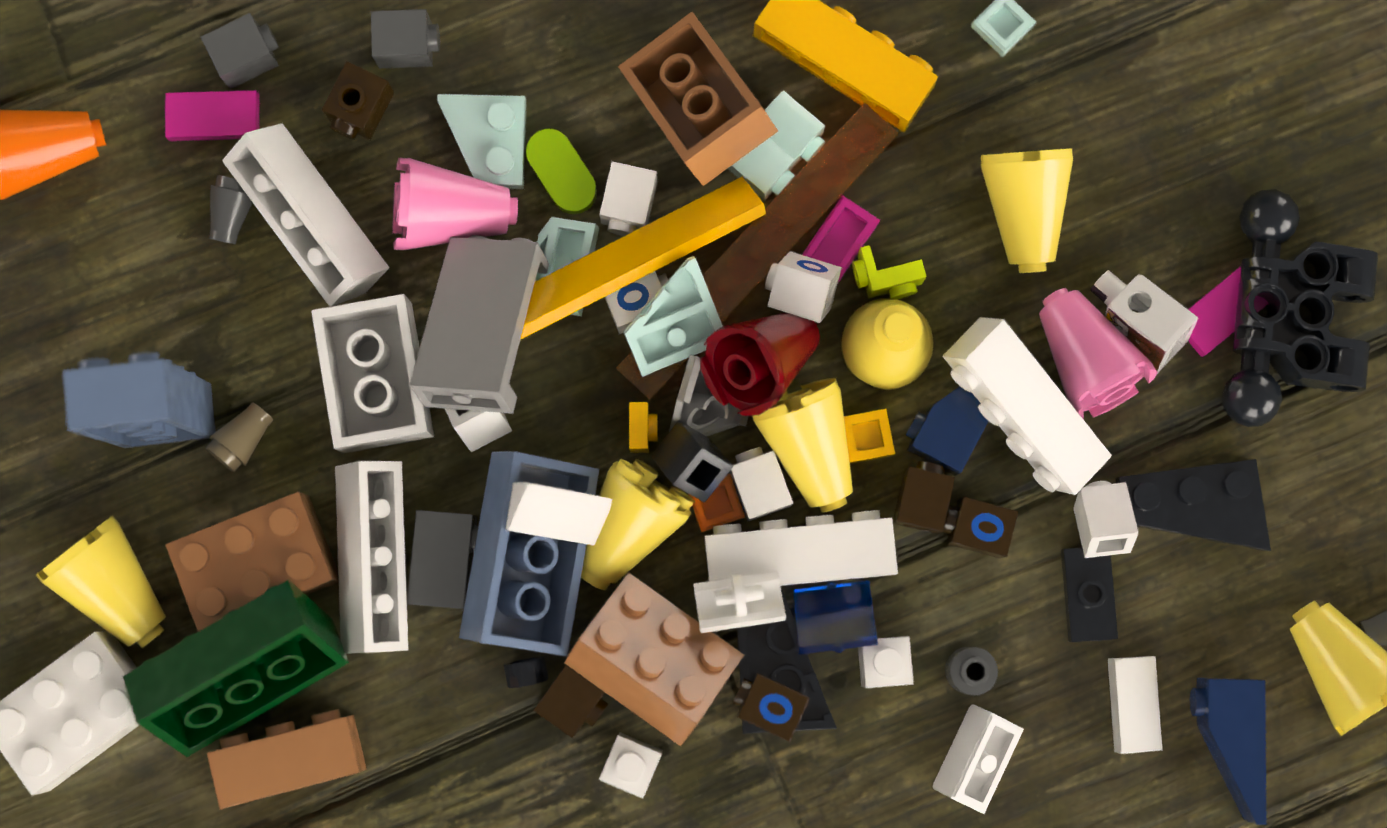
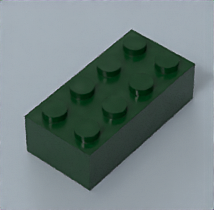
[123,580,349,757]

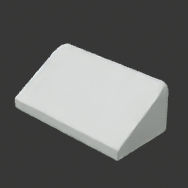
[505,482,612,545]
[1108,656,1162,754]
[933,705,1024,814]

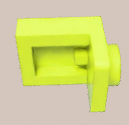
[852,245,927,299]

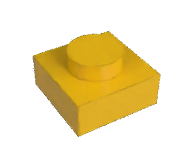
[629,402,658,453]
[844,409,895,464]

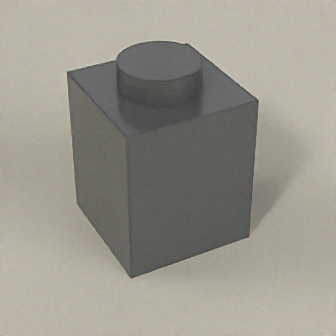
[371,9,440,68]
[201,13,279,89]

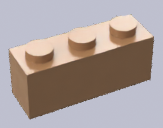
[207,709,367,809]

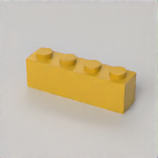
[753,0,938,133]

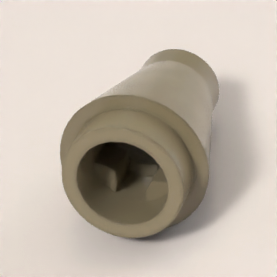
[205,402,273,472]

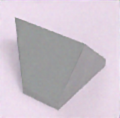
[669,355,749,436]

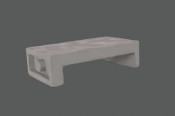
[409,235,549,414]

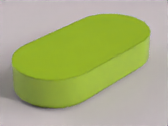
[526,129,597,214]

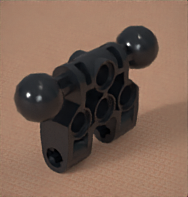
[1221,189,1378,427]

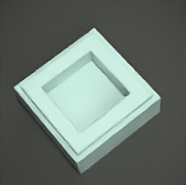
[971,0,1036,57]

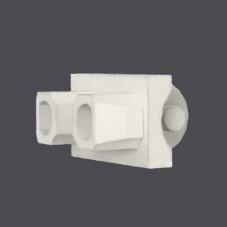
[694,571,786,633]

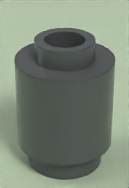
[945,647,998,695]

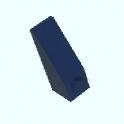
[905,386,988,476]
[1190,678,1267,825]

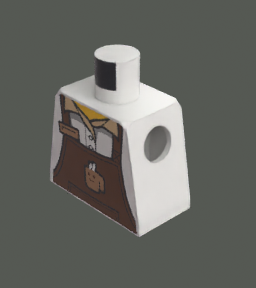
[1090,270,1198,374]

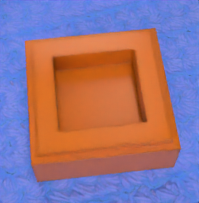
[688,473,745,533]

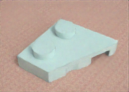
[623,256,723,377]

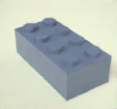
[63,353,215,448]
[459,451,599,656]

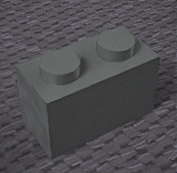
[407,510,479,609]

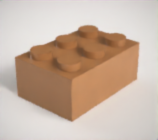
[618,12,778,186]
[165,492,339,632]
[565,572,744,746]

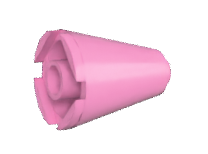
[393,157,518,250]
[1039,288,1158,420]

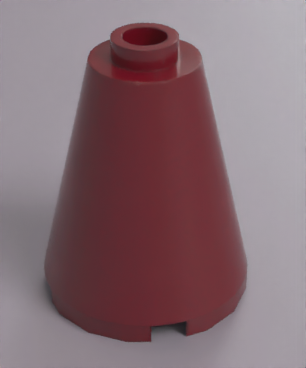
[700,313,820,416]

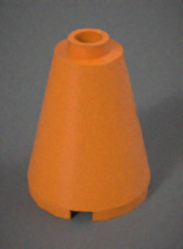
[0,109,106,200]

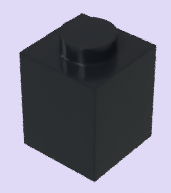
[651,420,733,503]

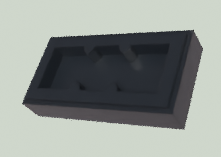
[1061,548,1118,642]

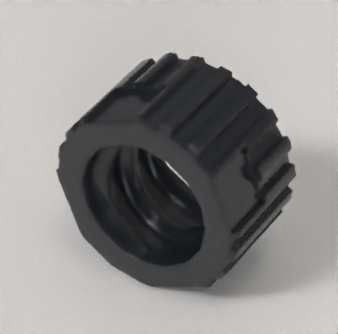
[503,656,548,688]

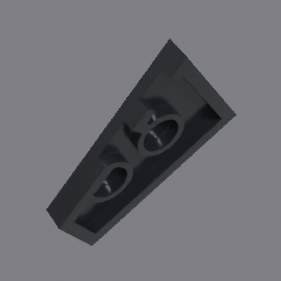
[1115,459,1271,551]
[737,589,837,734]

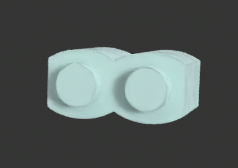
[728,90,825,200]

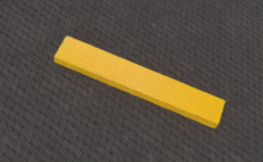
[520,176,766,340]

